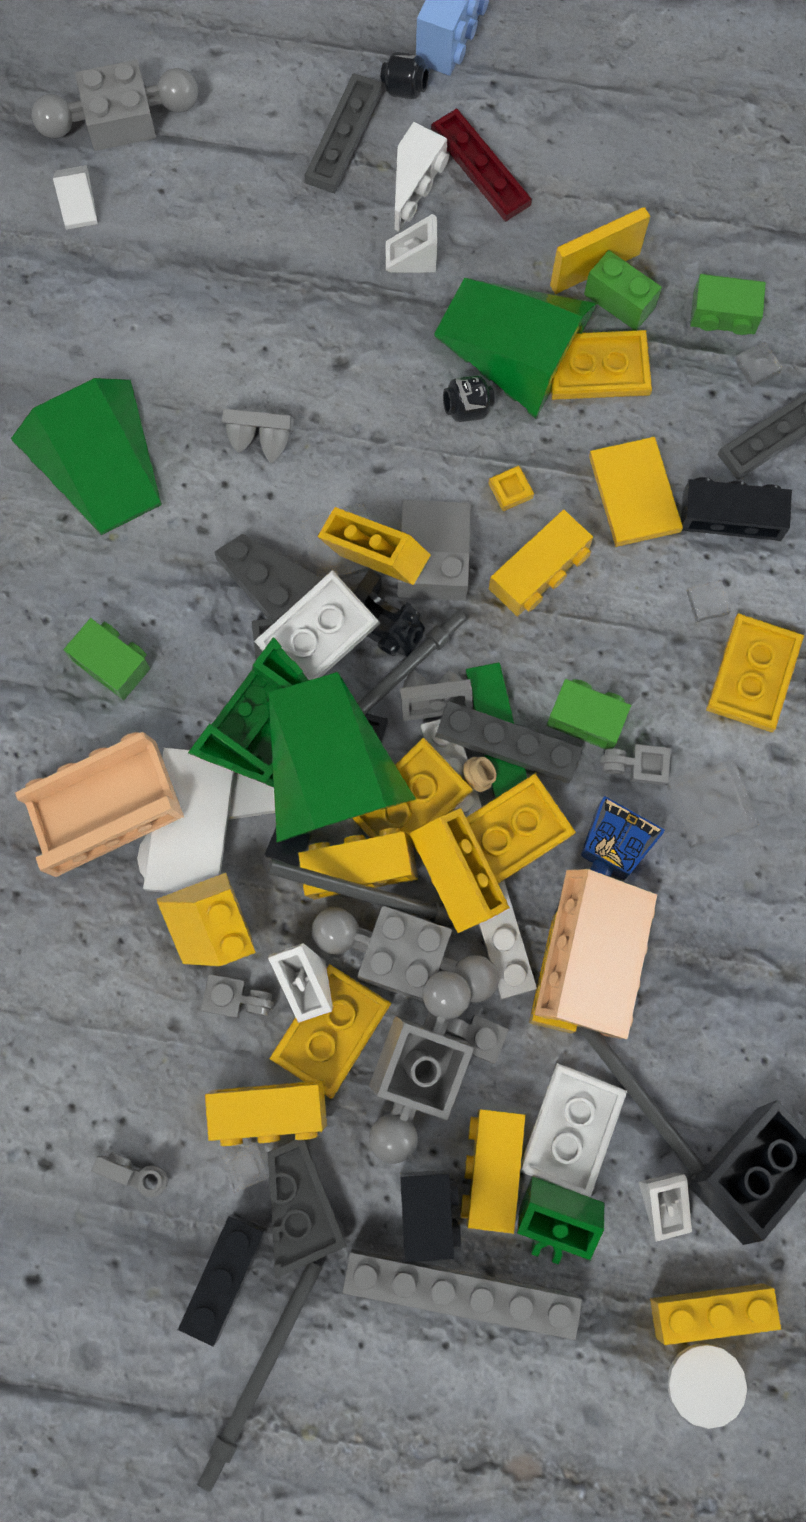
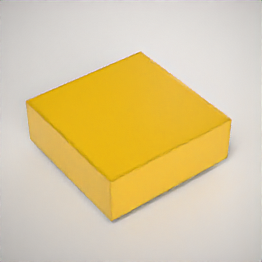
[488,466,534,511]

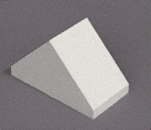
[53,165,98,230]
[386,214,437,273]
[268,943,333,1023]
[639,1172,692,1242]

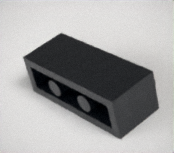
[681,477,792,541]
[178,1213,268,1347]

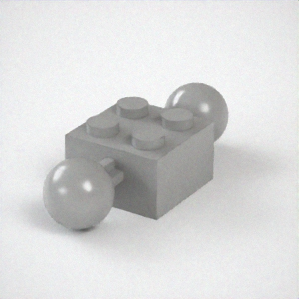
[31,59,198,151]
[312,905,499,1003]
[369,971,474,1164]

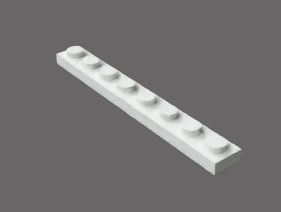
[420,719,537,1000]

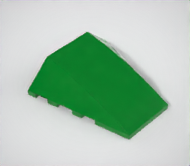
[434,278,597,419]
[11,378,162,535]
[188,637,309,787]
[268,672,416,842]

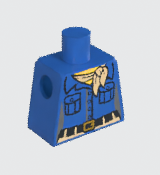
[581,796,665,880]

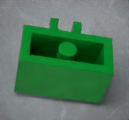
[517,1176,605,1265]

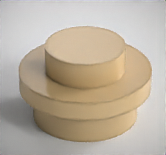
[463,757,496,792]

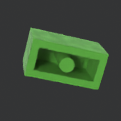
[584,250,662,331]
[690,274,766,335]
[63,618,150,700]
[546,679,631,750]

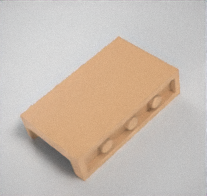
[15,732,184,877]
[535,869,657,1039]

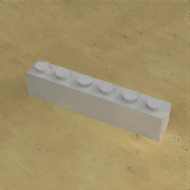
[342,1249,582,1340]

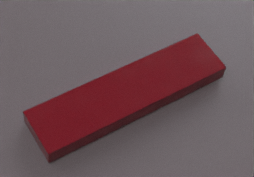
[431,108,532,222]

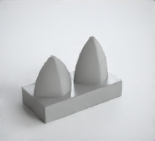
[222,408,294,463]
[400,670,472,721]

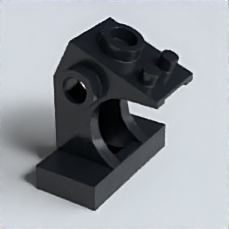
[354,569,425,657]

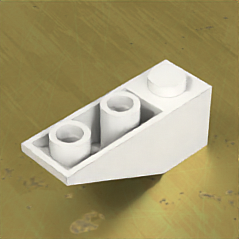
[395,122,449,231]

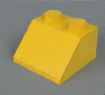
[157,873,256,966]

